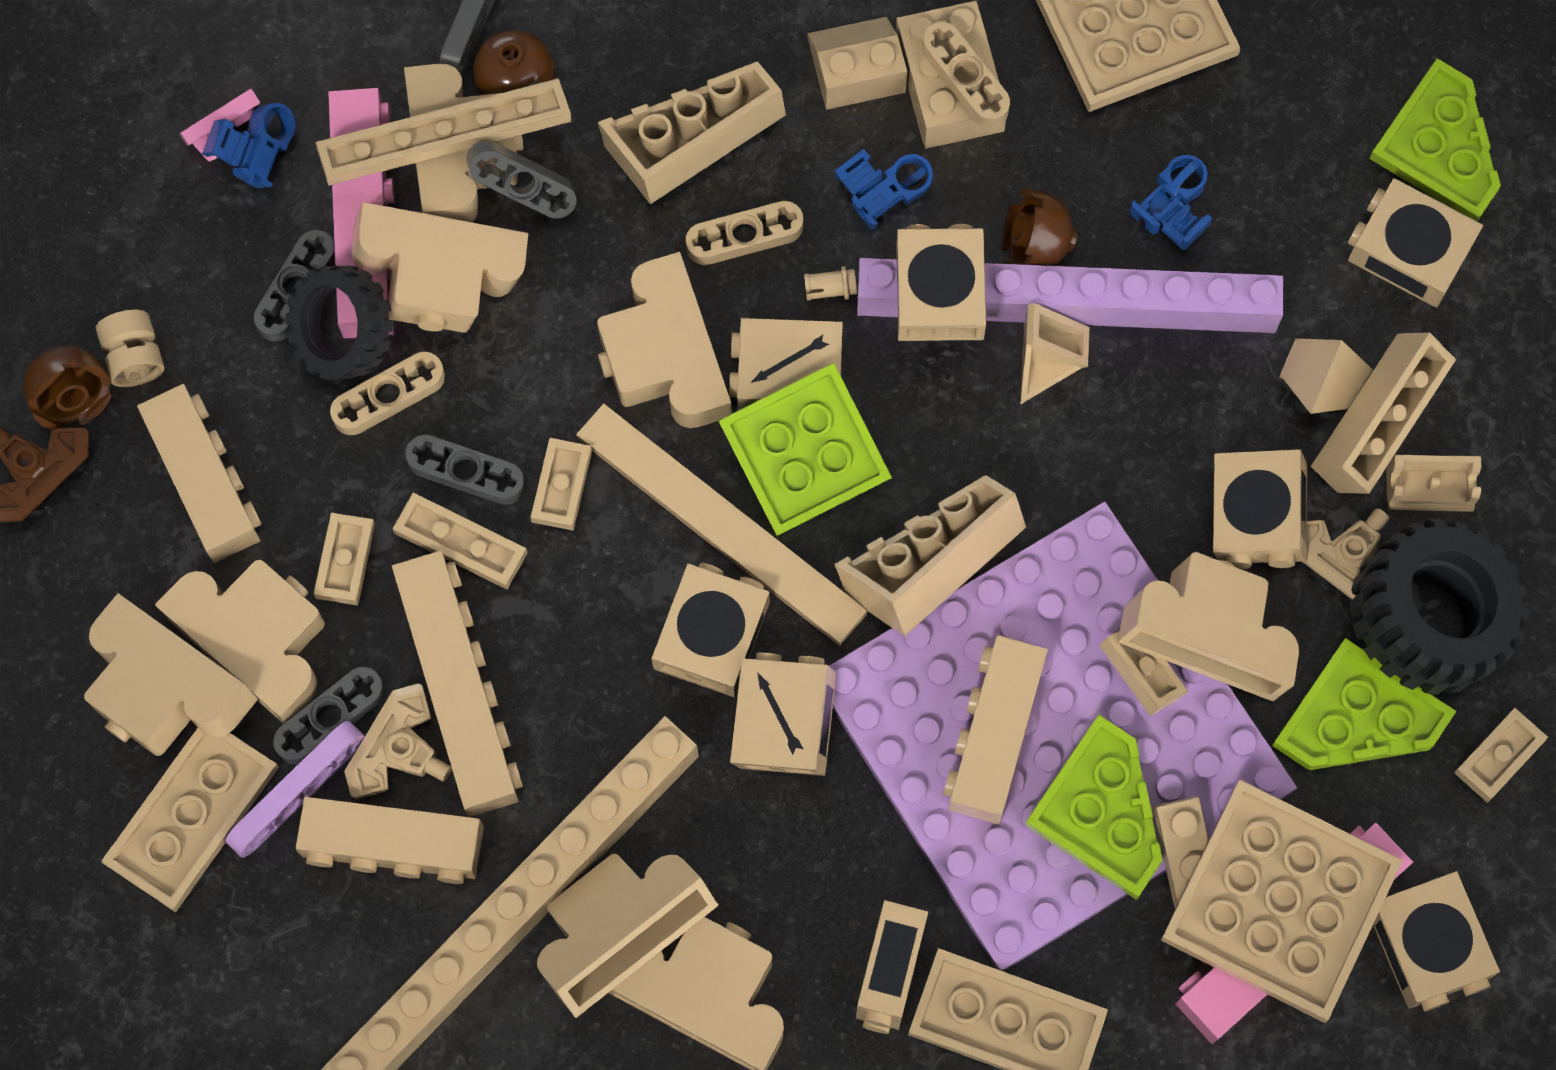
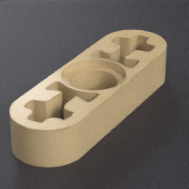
[922,22,1010,128]
[686,201,803,265]
[330,352,445,435]

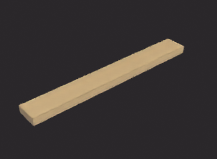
[576,404,867,646]

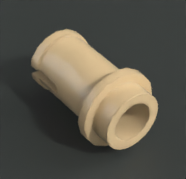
[804,266,857,301]

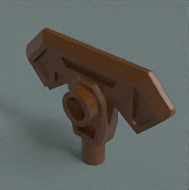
[0,426,89,522]

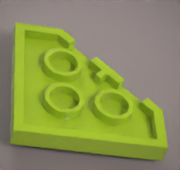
[1369,58,1501,222]
[1272,638,1456,770]
[1025,715,1163,900]

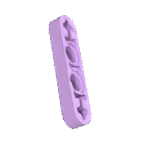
[226,721,365,858]

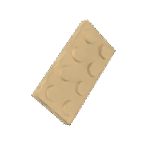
[101,728,279,913]
[908,948,1108,1070]

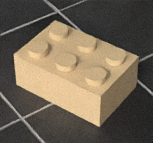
[896,1,1006,149]

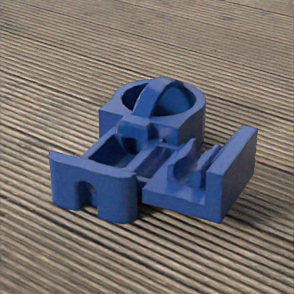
[202,103,296,189]
[834,149,933,229]
[1130,155,1212,251]

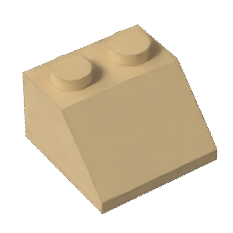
[807,17,907,110]

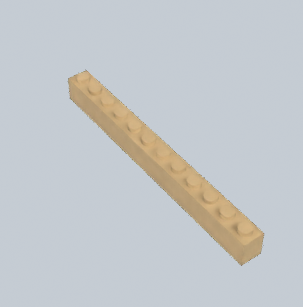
[321,716,699,1070]

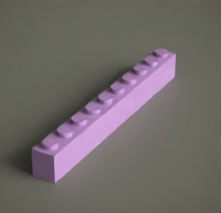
[857,258,1283,333]

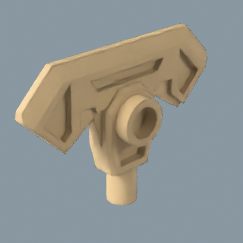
[1302,508,1389,599]
[344,684,452,799]

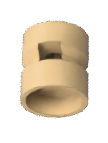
[95,309,164,387]

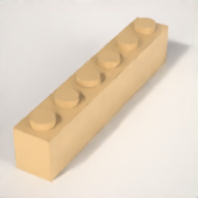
[392,550,523,817]

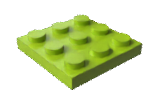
[719,362,892,536]

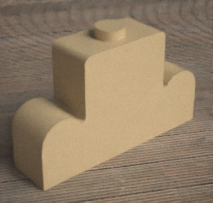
[404,64,523,223]
[351,202,528,332]
[597,252,732,428]
[1118,552,1299,701]
[155,560,325,724]
[84,593,258,756]
[537,854,718,1018]
[608,917,784,1070]

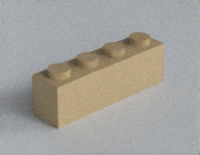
[1311,332,1456,494]
[137,384,262,563]
[943,635,1048,825]
[296,797,484,884]

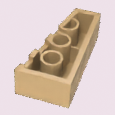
[598,61,786,204]
[835,475,1026,636]

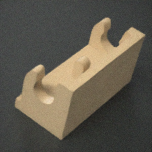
[1386,455,1481,512]

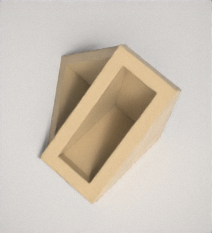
[1020,303,1090,404]
[1279,339,1374,414]

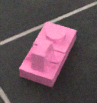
[179,89,260,162]

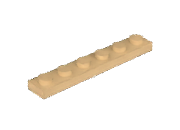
[316,78,571,186]

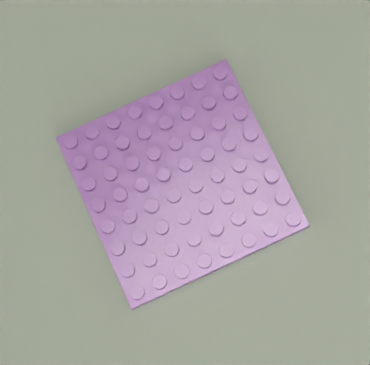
[829,502,1297,971]

